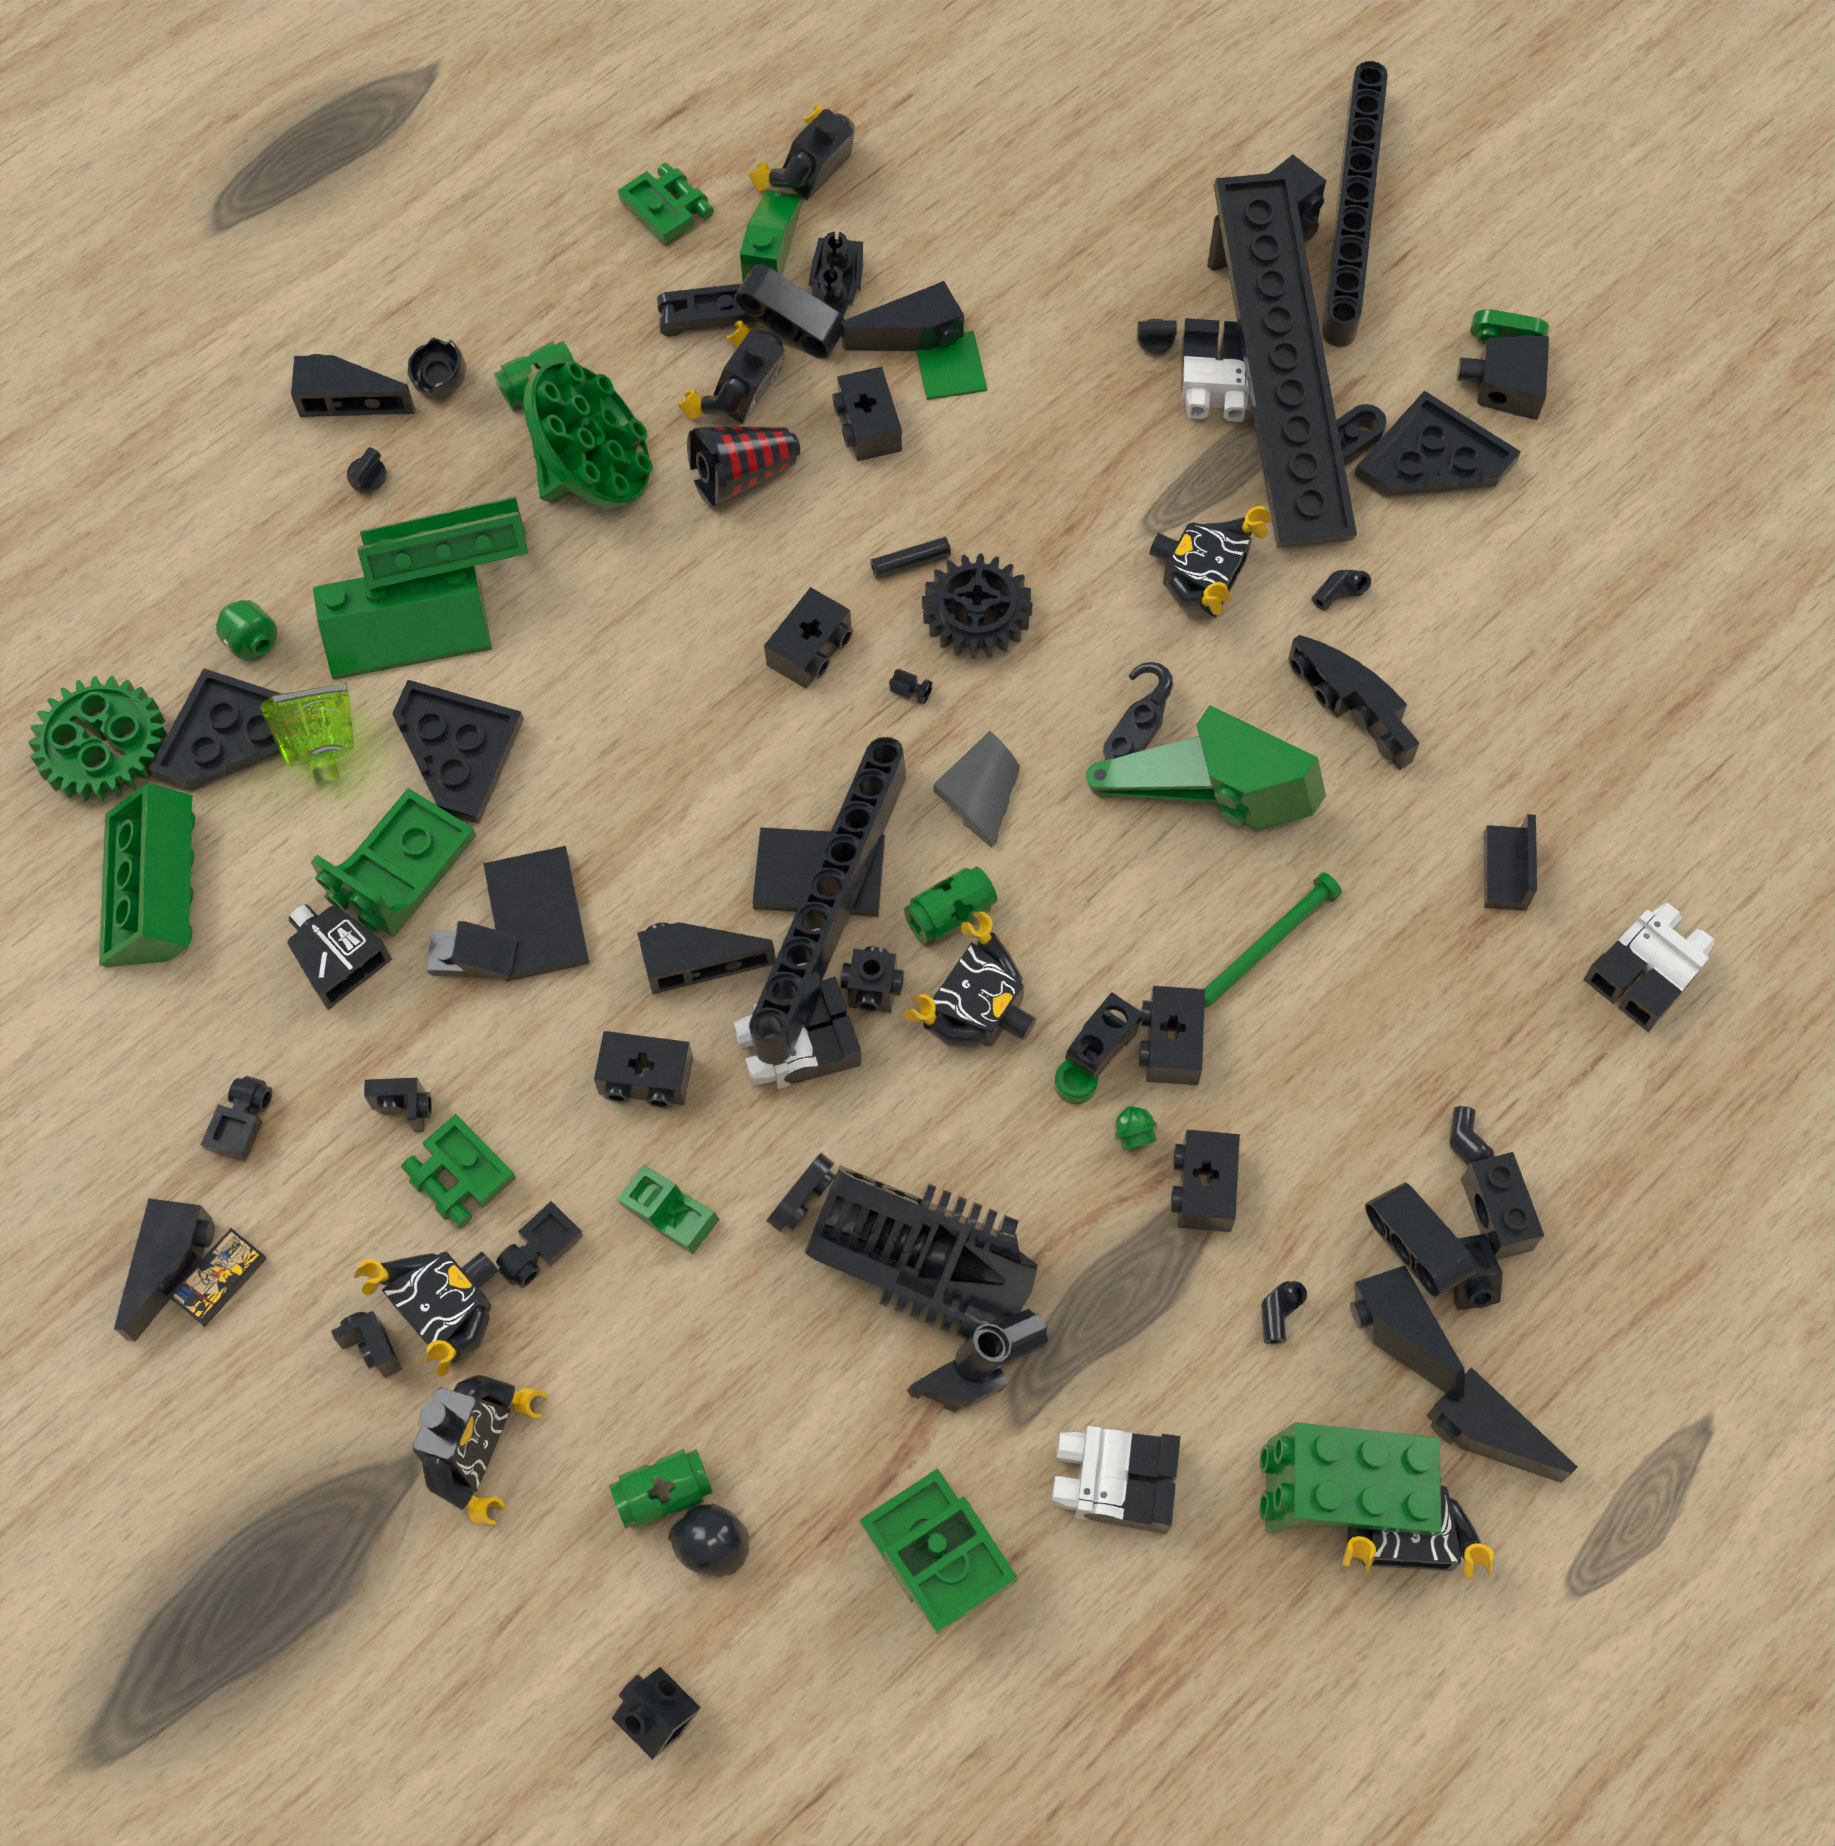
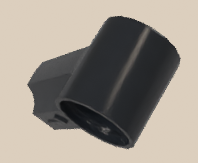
[956,1309,1049,1381]

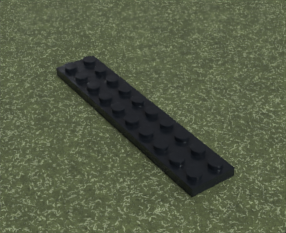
[1213,171,1357,548]

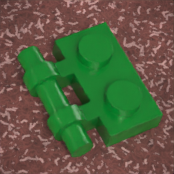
[618,163,714,245]
[401,1114,516,1228]

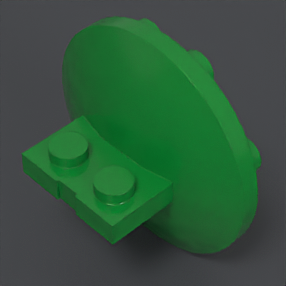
[523,361,653,509]

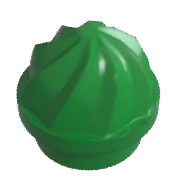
[1114,1106,1158,1150]

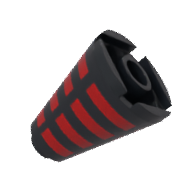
[687,426,800,506]

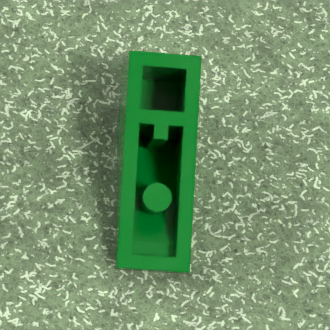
[740,190,803,281]

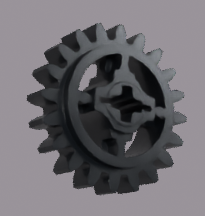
[922,553,1033,659]

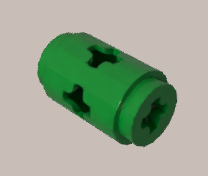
[493,341,574,409]
[904,866,997,944]
[609,1449,713,1529]

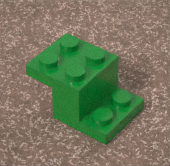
[860,1468,1018,1635]

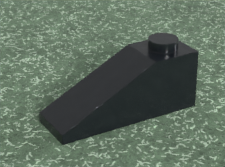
[841,281,964,351]
[291,354,415,417]
[637,922,776,994]
[114,1198,215,1341]
[1350,1265,1465,1400]
[1427,1367,1578,1483]

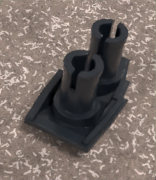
[808,231,863,317]

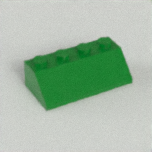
[313,566,492,679]
[99,782,195,967]

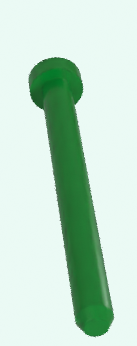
[1204,872,1342,1008]

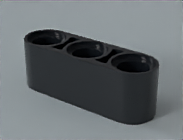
[734,264,845,359]
[1365,1182,1477,1297]

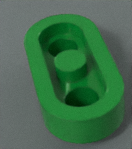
[1470,309,1549,344]

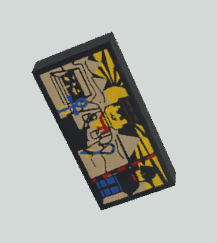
[168,1228,267,1327]

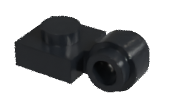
[200,1076,272,1162]
[496,1201,583,1288]

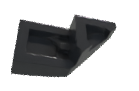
[907,1348,1009,1412]

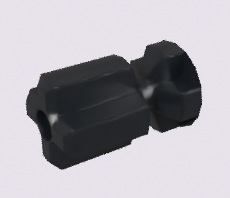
[889,669,933,704]

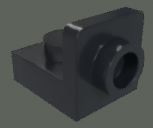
[364,1077,432,1132]
[1454,1233,1503,1310]
[331,1311,402,1378]

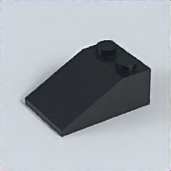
[1207,154,1326,271]

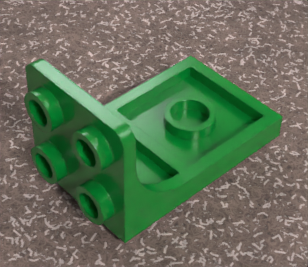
[311,788,476,937]
[1259,1422,1442,1536]

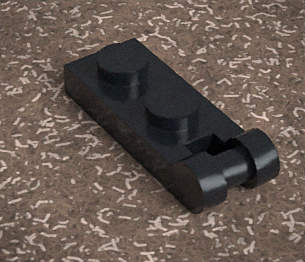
[657,283,759,337]

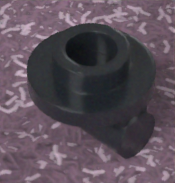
[1137,319,1177,353]
[347,447,387,492]

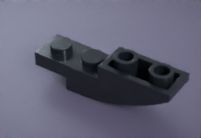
[1288,635,1419,770]

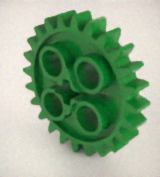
[28,676,168,802]

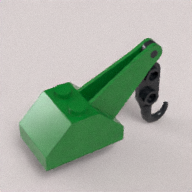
[1086,662,1326,831]

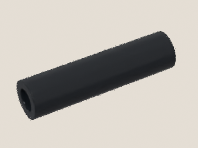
[870,537,951,578]

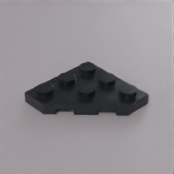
[1355,390,1521,496]
[149,668,317,790]
[392,680,524,824]

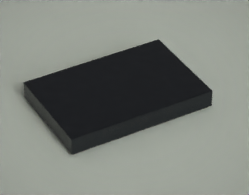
[752,827,885,917]
[483,846,590,982]

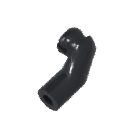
[1312,570,1372,610]
[1449,1106,1494,1165]
[1261,1281,1307,1344]

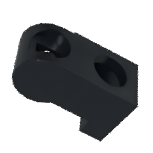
[1065,992,1144,1078]

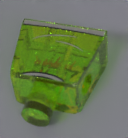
[260,683,354,785]

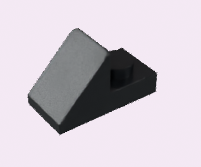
[425,921,517,978]

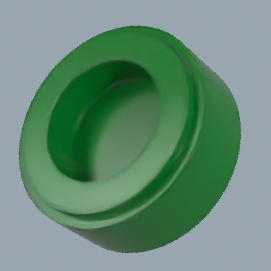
[1054,1060,1098,1104]

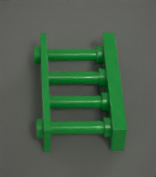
[357,496,528,590]

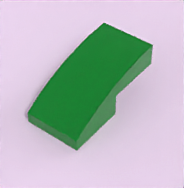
[617,1165,720,1254]

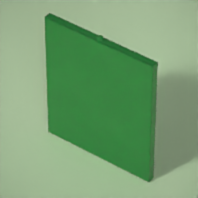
[916,331,987,400]

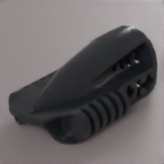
[805,1165,1038,1340]

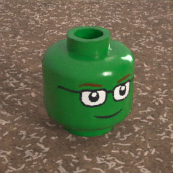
[216,600,277,660]

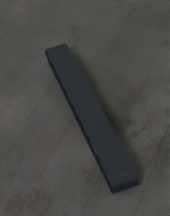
[1322,61,1388,347]
[749,737,906,1065]

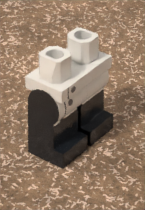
[1181,318,1251,422]
[1583,903,1715,1033]
[733,976,861,1089]
[1050,1426,1181,1534]

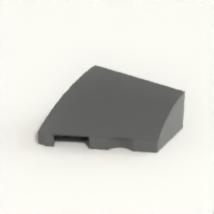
[934,731,1020,848]

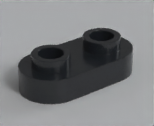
[1336,404,1387,465]
[766,1153,836,1232]

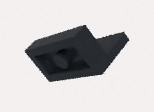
[1484,814,1537,911]

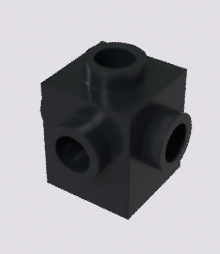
[841,946,904,1013]
[612,1667,701,1760]

